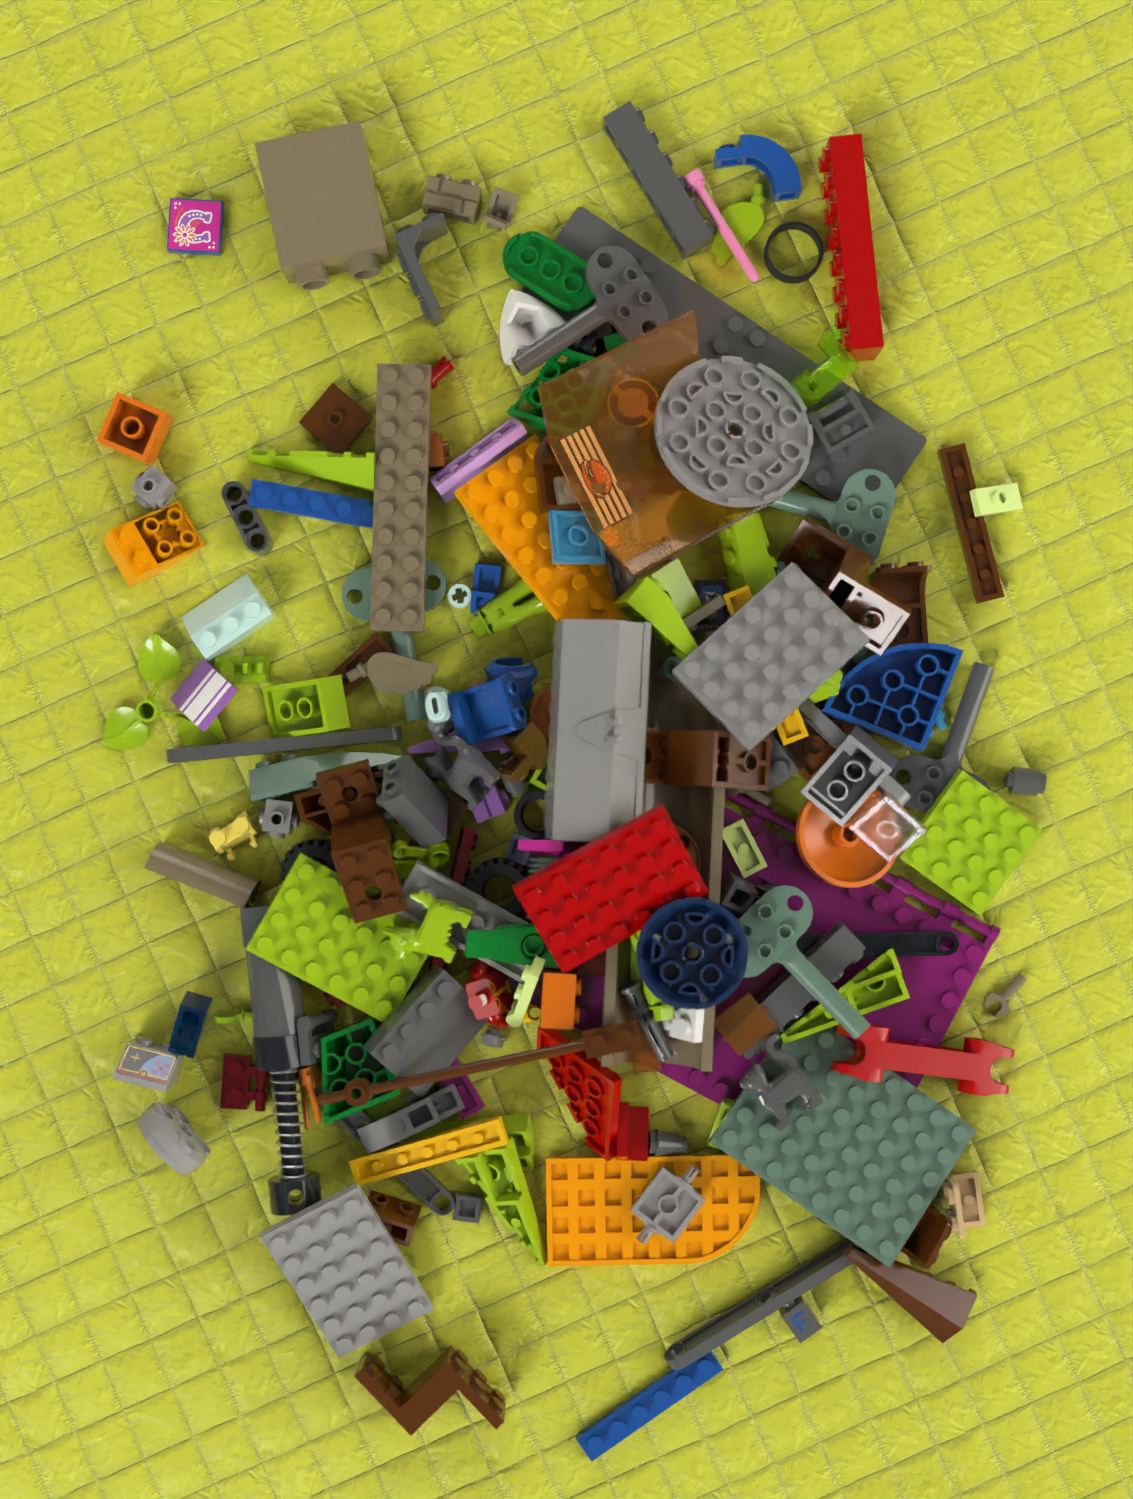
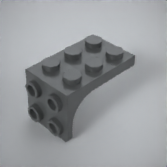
[394,213,448,326]

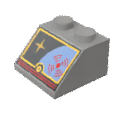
[113,1037,185,1092]

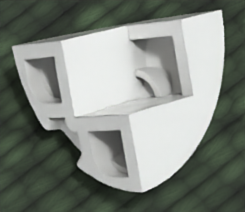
[500,289,566,365]

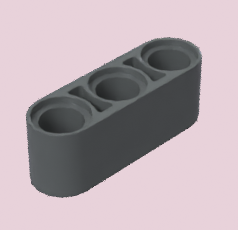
[221,481,273,556]

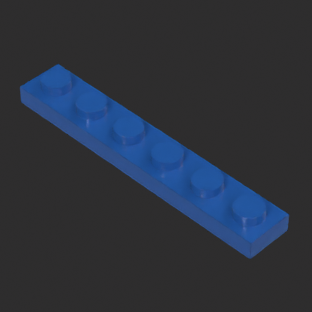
[248,479,373,529]
[576,1351,723,1462]

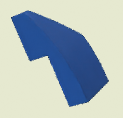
[470,562,502,614]

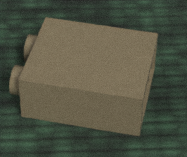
[255,121,392,291]

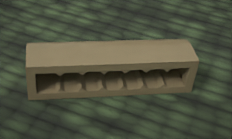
[144,842,262,908]

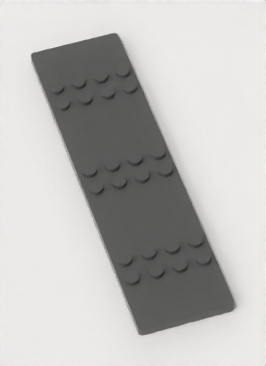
[522,207,927,501]

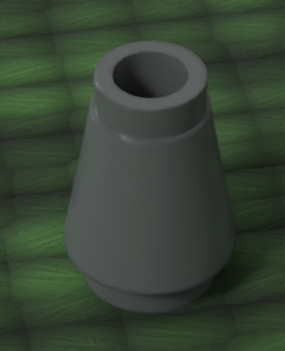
[648,1129,687,1156]

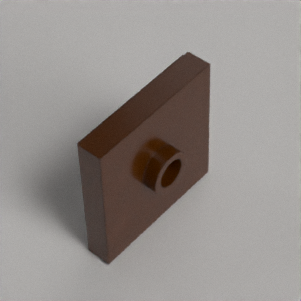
[299,383,374,454]

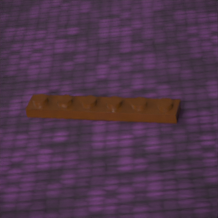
[937,443,1004,604]

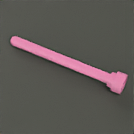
[683,169,759,282]

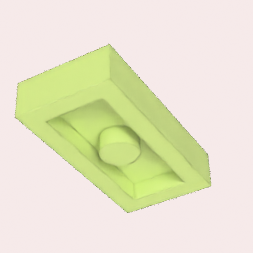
[723,818,768,878]

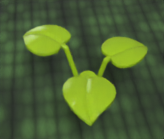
[101,634,223,750]

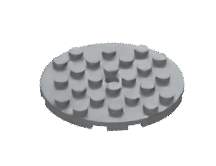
[654,356,813,507]

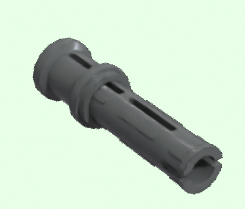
[619,979,674,1062]

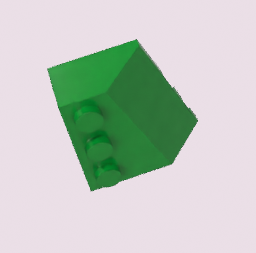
[507,349,614,445]
[321,1017,400,1125]

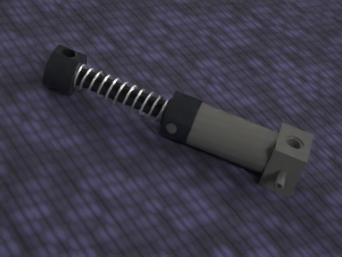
[240,904,322,1216]

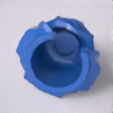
[484,657,538,705]

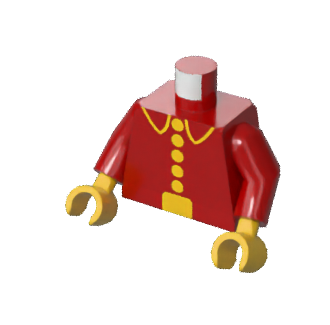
[465,959,540,1029]

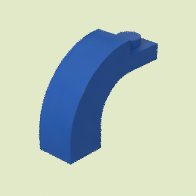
[713,135,802,202]

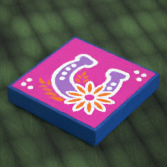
[167,198,224,256]

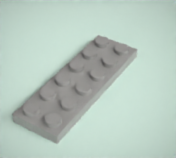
[397,860,544,984]

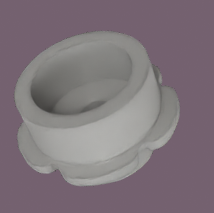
[481,1028,507,1048]

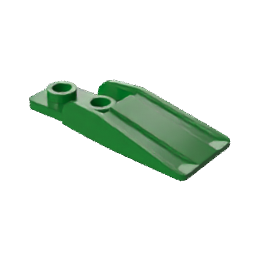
[465,923,560,968]

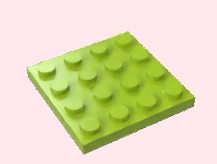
[897,769,1043,916]

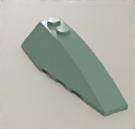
[249,752,415,801]

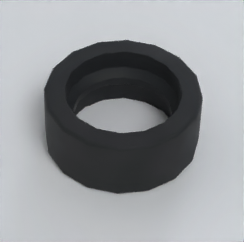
[513,790,546,840]

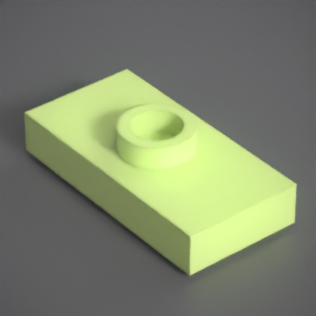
[969,483,1023,517]

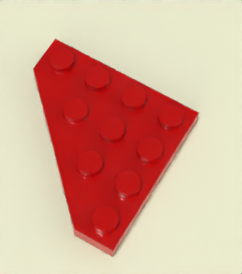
[537,1026,622,1162]

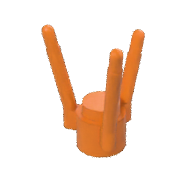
[297,1064,322,1130]

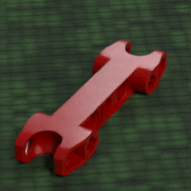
[831,1024,1015,1096]

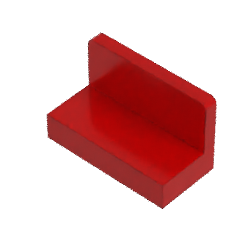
[616,1102,649,1161]

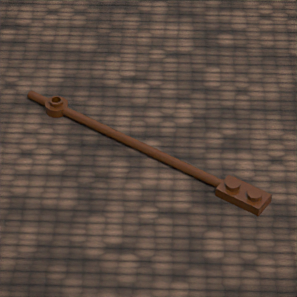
[318,1019,642,1107]

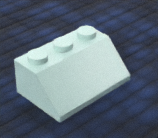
[181,573,277,661]

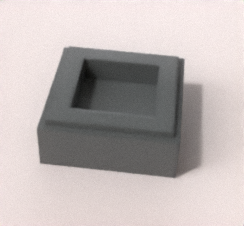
[452,1191,483,1224]

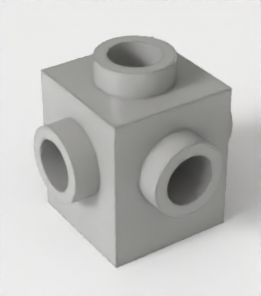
[131,465,178,511]
[259,799,299,838]

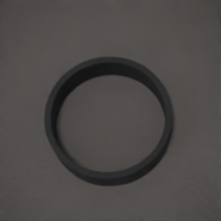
[764,222,824,284]

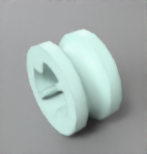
[448,584,472,609]

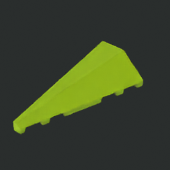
[780,948,910,1044]
[455,1136,548,1266]

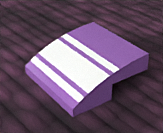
[170,658,238,732]

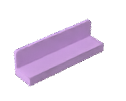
[429,416,528,503]

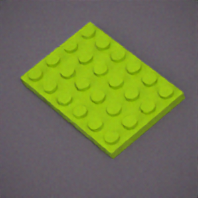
[245,852,428,1022]

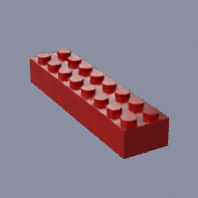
[818,134,884,363]

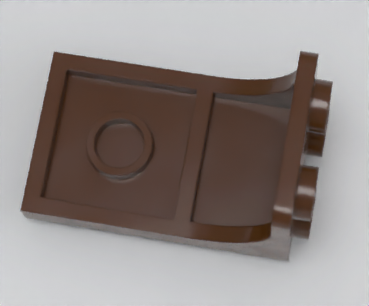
[868,561,931,654]
[901,1204,952,1270]

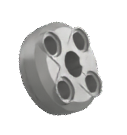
[137,1102,211,1176]

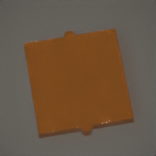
[714,992,777,1057]

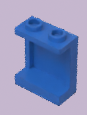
[447,675,528,745]

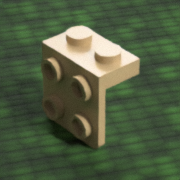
[942,1170,986,1239]

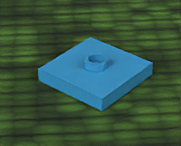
[548,510,607,565]

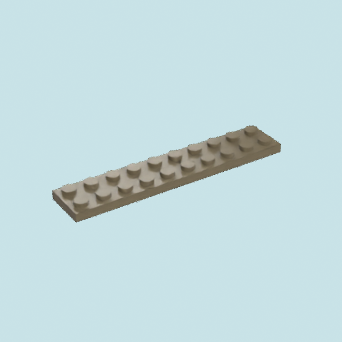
[370,364,432,632]

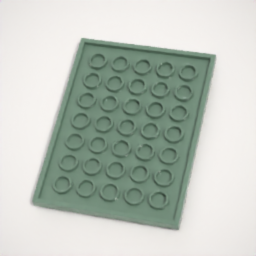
[709,1010,976,1268]

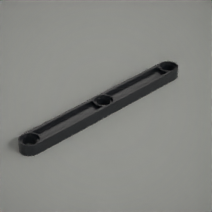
[796,930,960,958]

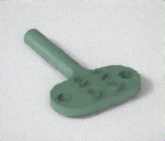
[763,468,896,566]
[342,560,447,722]
[738,885,871,1040]

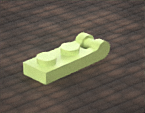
[506,956,546,1027]

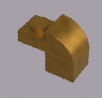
[500,720,548,782]

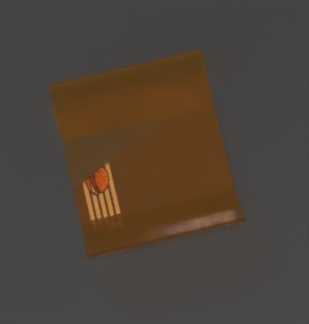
[538,309,785,578]

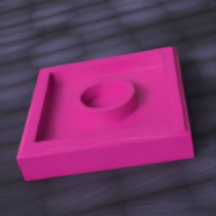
[518,840,585,856]

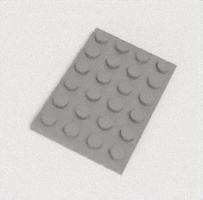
[672,562,870,752]
[260,1182,434,1358]

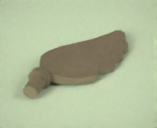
[346,652,439,695]

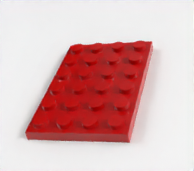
[512,803,709,974]

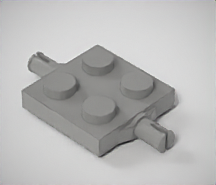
[630,1164,706,1245]

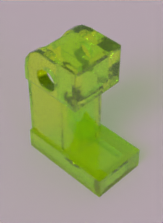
[790,331,859,406]

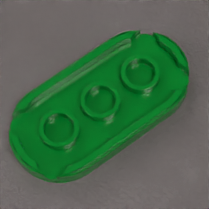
[503,231,595,312]

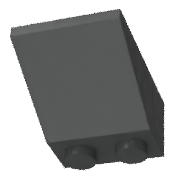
[800,725,898,827]

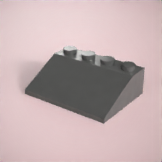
[363,965,487,1099]

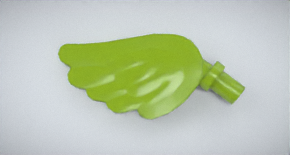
[711,184,766,267]

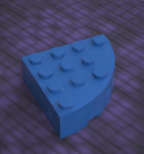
[819,643,964,752]

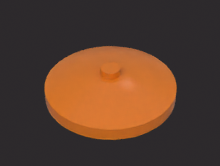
[796,789,901,888]

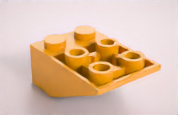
[103,501,205,587]

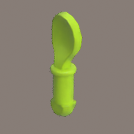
[212,1010,253,1024]

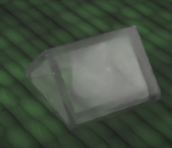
[850,793,927,863]

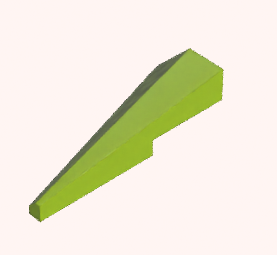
[247,449,376,493]
[398,1113,535,1170]

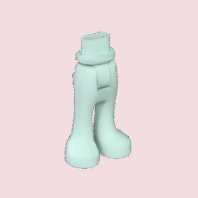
[423,686,455,735]

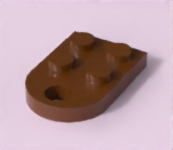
[534,433,594,513]

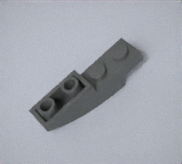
[356,1083,465,1154]

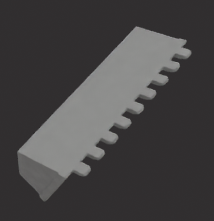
[543,619,651,842]

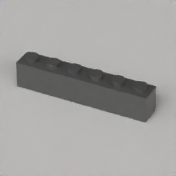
[603,101,714,260]
[724,920,866,1060]

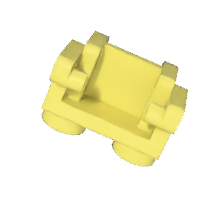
[208,810,259,862]

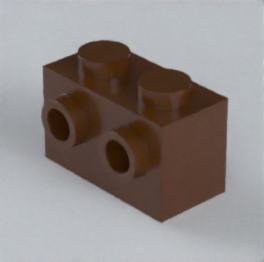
[368,1190,422,1247]

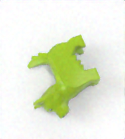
[382,890,474,963]

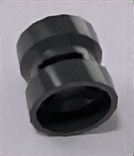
[568,334,605,359]

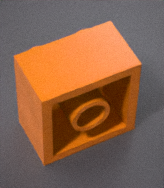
[96,392,173,466]
[540,970,581,1030]

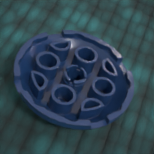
[636,897,748,1010]

